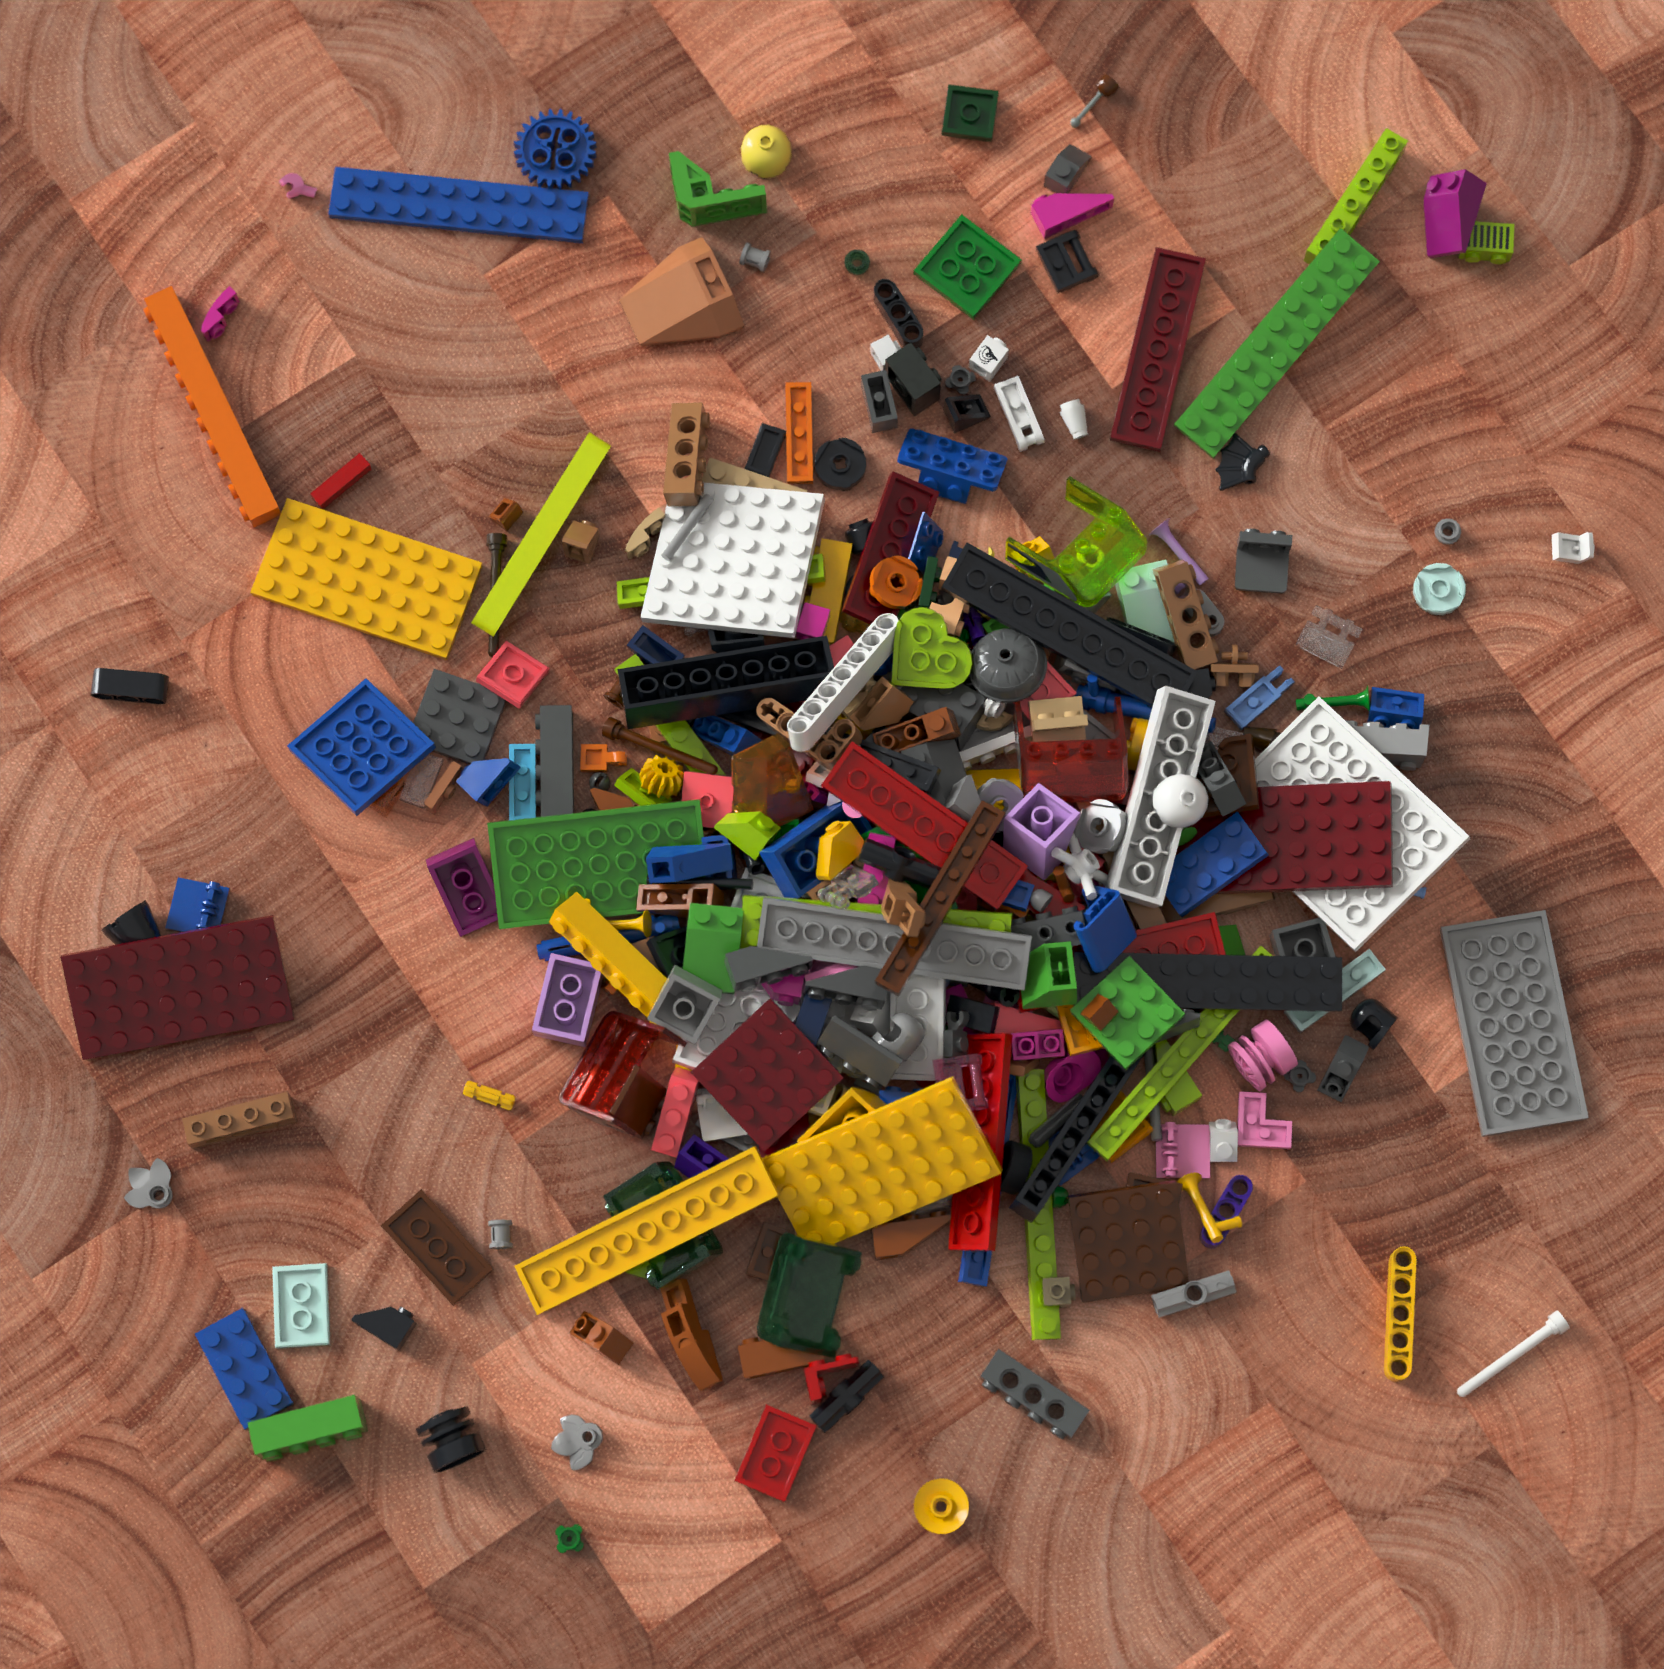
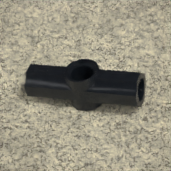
[858,838,941,889]
[809,1360,885,1433]

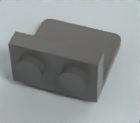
[1234,529,1292,594]

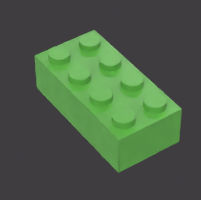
[247,1395,368,1462]

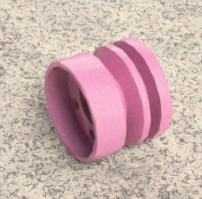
[1228,1019,1298,1091]

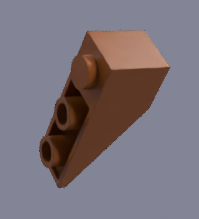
[872,707,962,754]
[871,1211,951,1261]

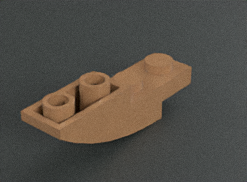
[881,878,925,937]

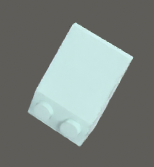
[1114,559,1175,643]

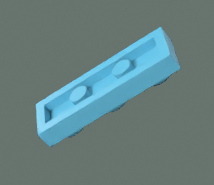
[509,744,536,820]

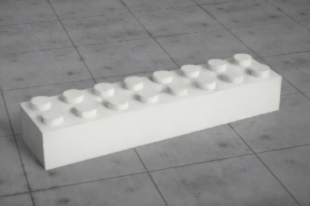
[1105,686,1216,908]

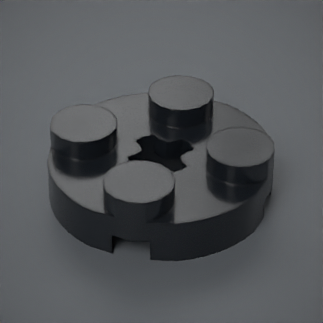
[815,438,866,491]

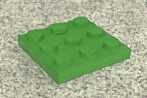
[1070,956,1185,1070]

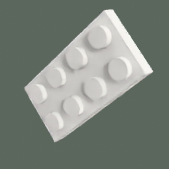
[890,974,946,1081]

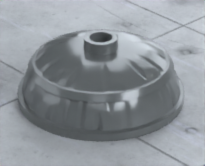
[969,628,1047,703]

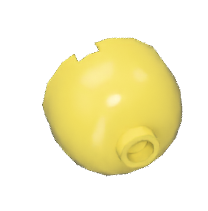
[741,125,792,178]

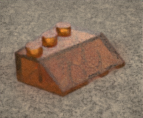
[731,733,814,827]

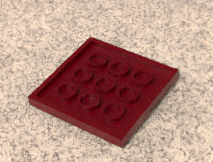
[691,998,844,1152]

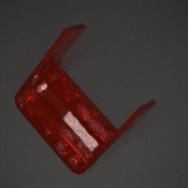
[1013,697,1129,803]
[559,1011,687,1137]

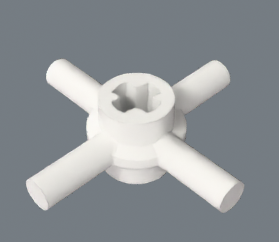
[1051,833,1108,900]

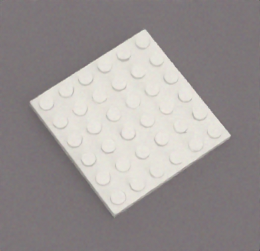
[640,482,825,638]

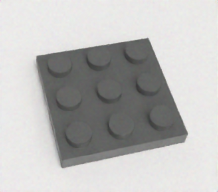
[413,669,507,765]

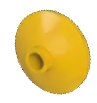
[914,1479,969,1534]

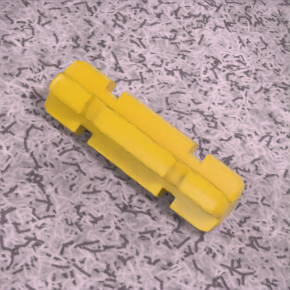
[463,1081,516,1110]

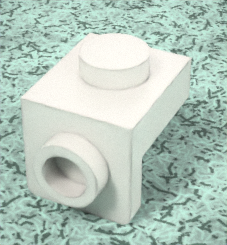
[1552,532,1595,564]
[1209,1119,1238,1162]

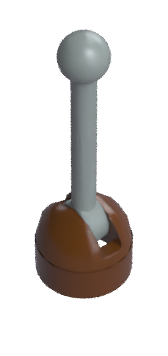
[1070,74,1119,128]

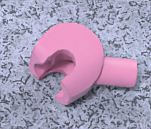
[279,173,317,199]

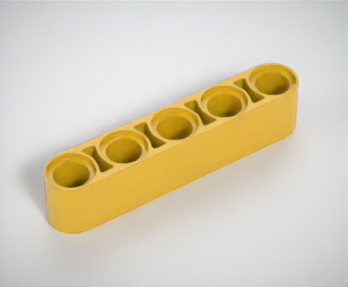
[1384,1246,1417,1382]

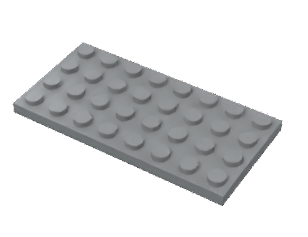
[1440,910,1589,1137]

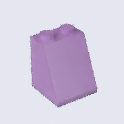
[1003,783,1080,880]

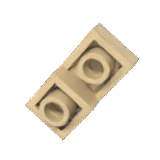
[626,507,665,559]

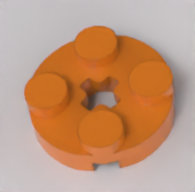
[869,556,923,610]

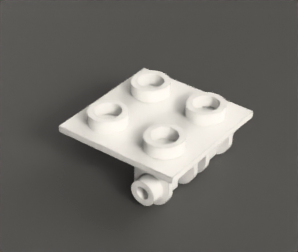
[696,1088,748,1142]

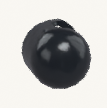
[1350,998,1398,1050]

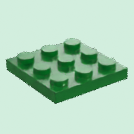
[913,214,1022,320]

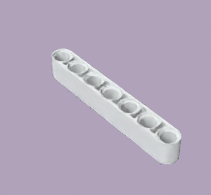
[787,613,898,752]

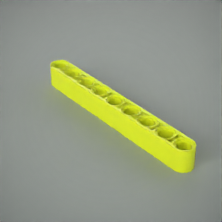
[471,432,611,637]

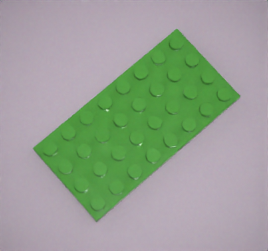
[487,799,705,929]

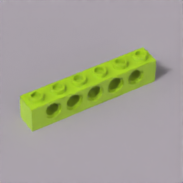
[1304,128,1408,264]

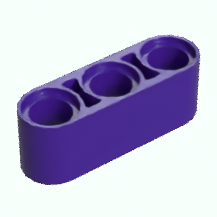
[1200,1175,1253,1248]

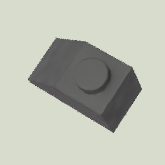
[1044,144,1092,194]

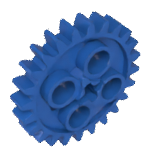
[514,109,597,189]

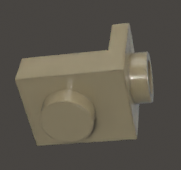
[1042,1277,1076,1308]

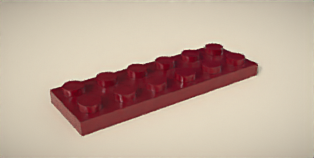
[841,471,940,625]

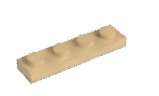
[701,458,807,492]

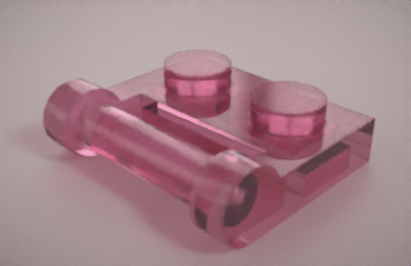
[933,1054,989,1111]

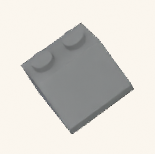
[647,965,722,1044]

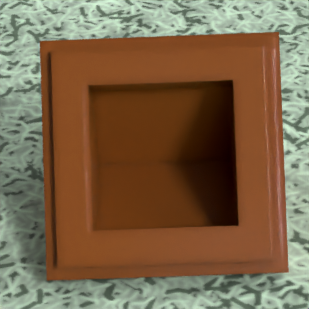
[489,498,523,532]
[1080,994,1119,1032]

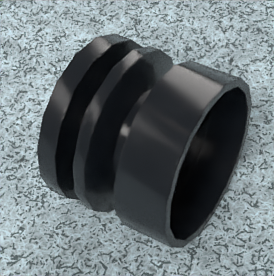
[416,1406,486,1473]

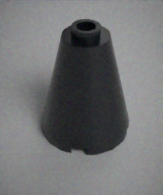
[101,900,161,945]

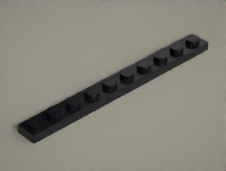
[716,709,941,795]

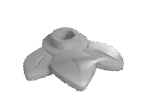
[124,1158,173,1209]
[551,1415,603,1470]

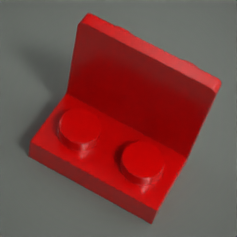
[804,1353,859,1405]

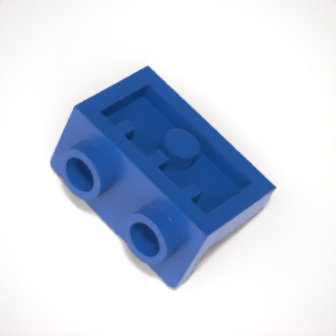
[1367,687,1424,729]

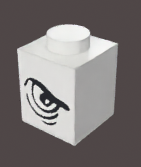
[969,335,1009,381]

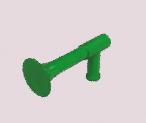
[1296,685,1370,711]

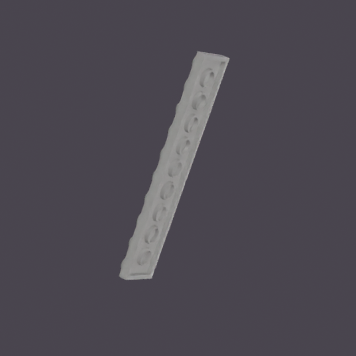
[757,897,1032,990]

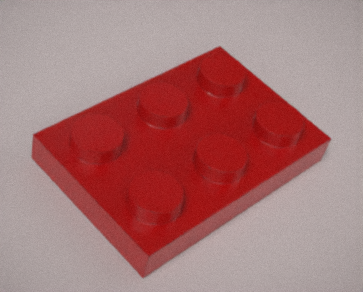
[734,1404,817,1503]

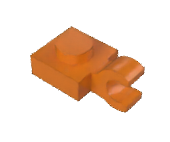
[580,744,627,772]

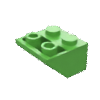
[1021,941,1077,1009]

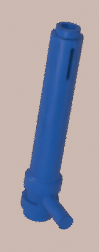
[1075,674,1216,734]
[536,915,680,961]

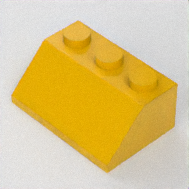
[797,1087,887,1143]

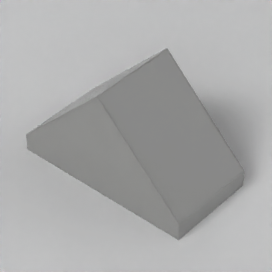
[944,775,981,823]

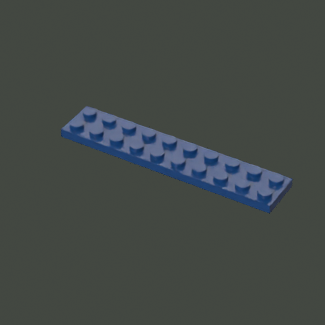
[328,167,589,244]

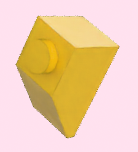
[816,821,865,880]

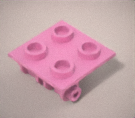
[1156,1122,1210,1178]

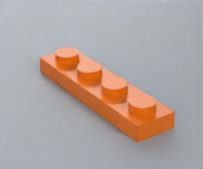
[785,382,813,484]

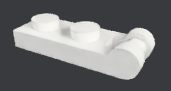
[994,376,1045,452]

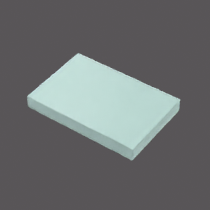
[272,1263,331,1349]

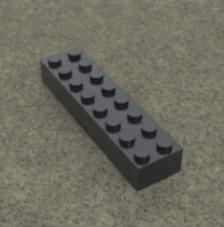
[618,636,834,729]

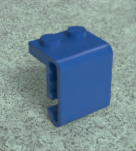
[1074,885,1137,972]

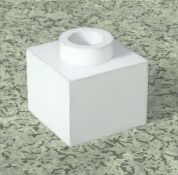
[870,335,901,371]

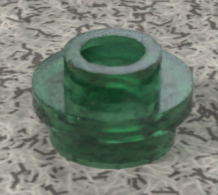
[844,249,870,275]

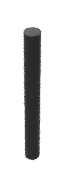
[647,875,753,890]

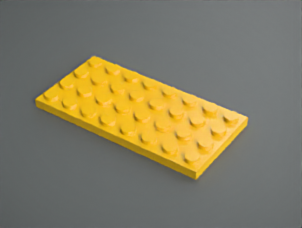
[250,498,483,660]
[762,1077,1002,1255]

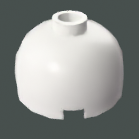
[1153,774,1208,828]

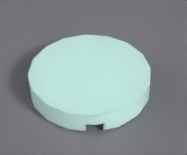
[1413,563,1466,615]

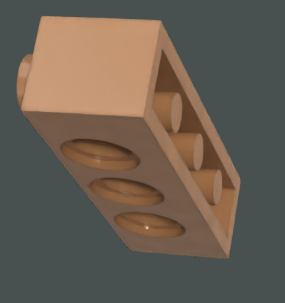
[663,403,710,506]
[1152,560,1219,669]
[182,1092,297,1149]

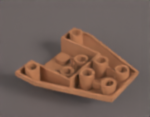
[619,237,744,346]

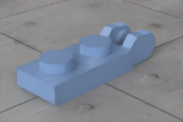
[1224,666,1295,731]

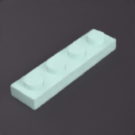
[1284,948,1386,1033]

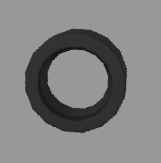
[1000,1140,1033,1195]

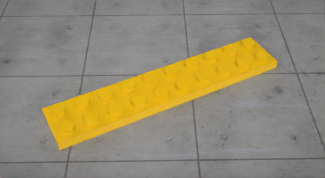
[514,1146,780,1315]

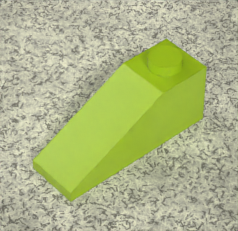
[1154,1039,1202,1116]

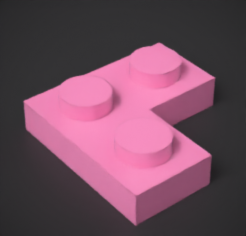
[1237,1091,1292,1149]

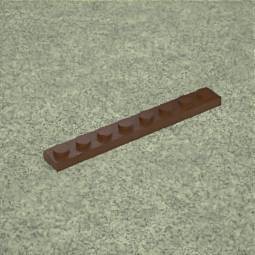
[875,800,1006,997]

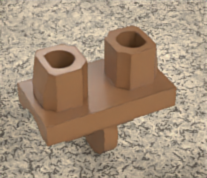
[1209,644,1259,687]

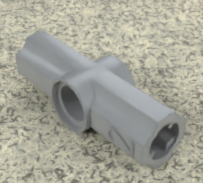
[1151,1270,1236,1318]

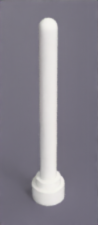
[1457,1311,1570,1397]

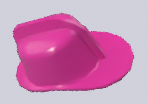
[1044,1051,1101,1103]

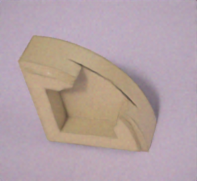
[977,711,1013,731]

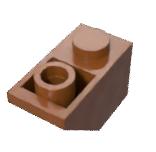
[569,1311,634,1365]

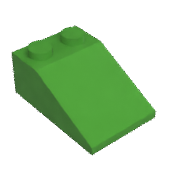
[683,903,743,994]

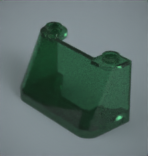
[603,1161,723,1289]
[757,1233,862,1358]

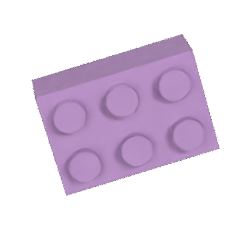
[532,953,604,1047]

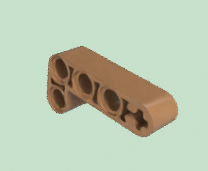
[756,698,863,771]

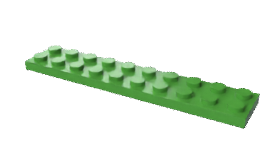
[1174,228,1380,459]

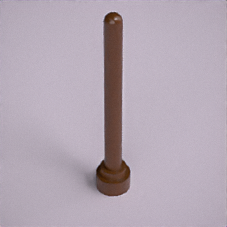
[602,717,718,775]

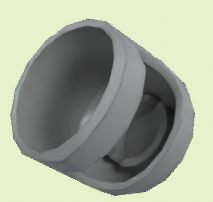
[872,1013,925,1061]

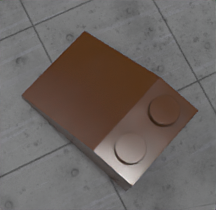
[609,1065,667,1140]

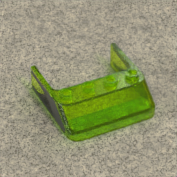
[1005,476,1147,607]

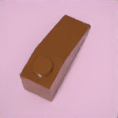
[636,884,725,918]
[738,1337,824,1380]

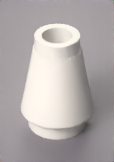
[1060,399,1088,439]

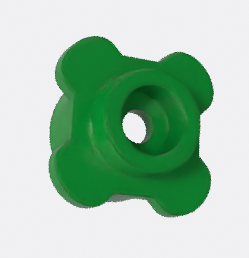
[555,1524,584,1553]

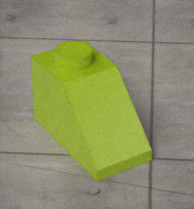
[714,812,781,860]

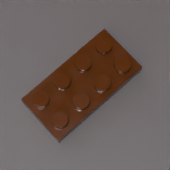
[381,1189,494,1306]

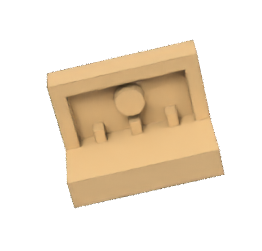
[1028,696,1088,754]

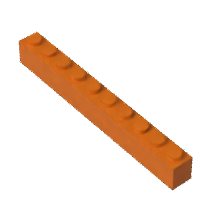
[143,286,281,527]

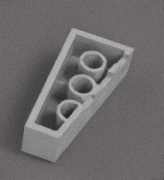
[1345,720,1429,771]

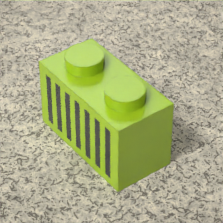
[1458,221,1515,264]

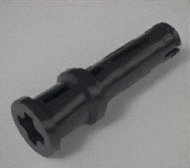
[962,981,1020,1007]

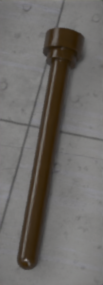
[486,533,507,657]

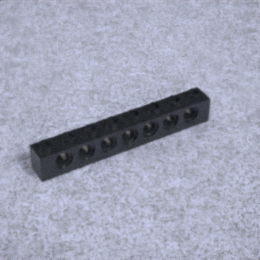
[1009,1052,1146,1223]

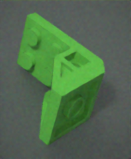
[669,151,767,227]

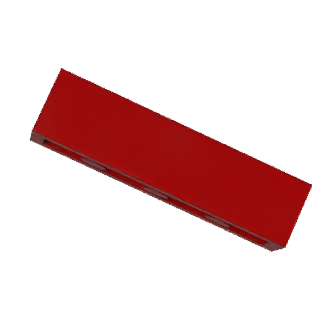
[310,453,372,510]

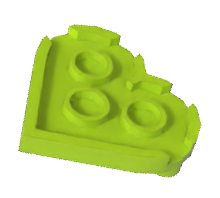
[891,607,973,689]

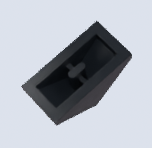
[944,394,991,434]

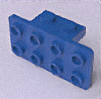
[897,428,1007,504]

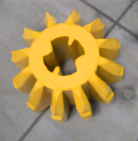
[639,755,684,799]

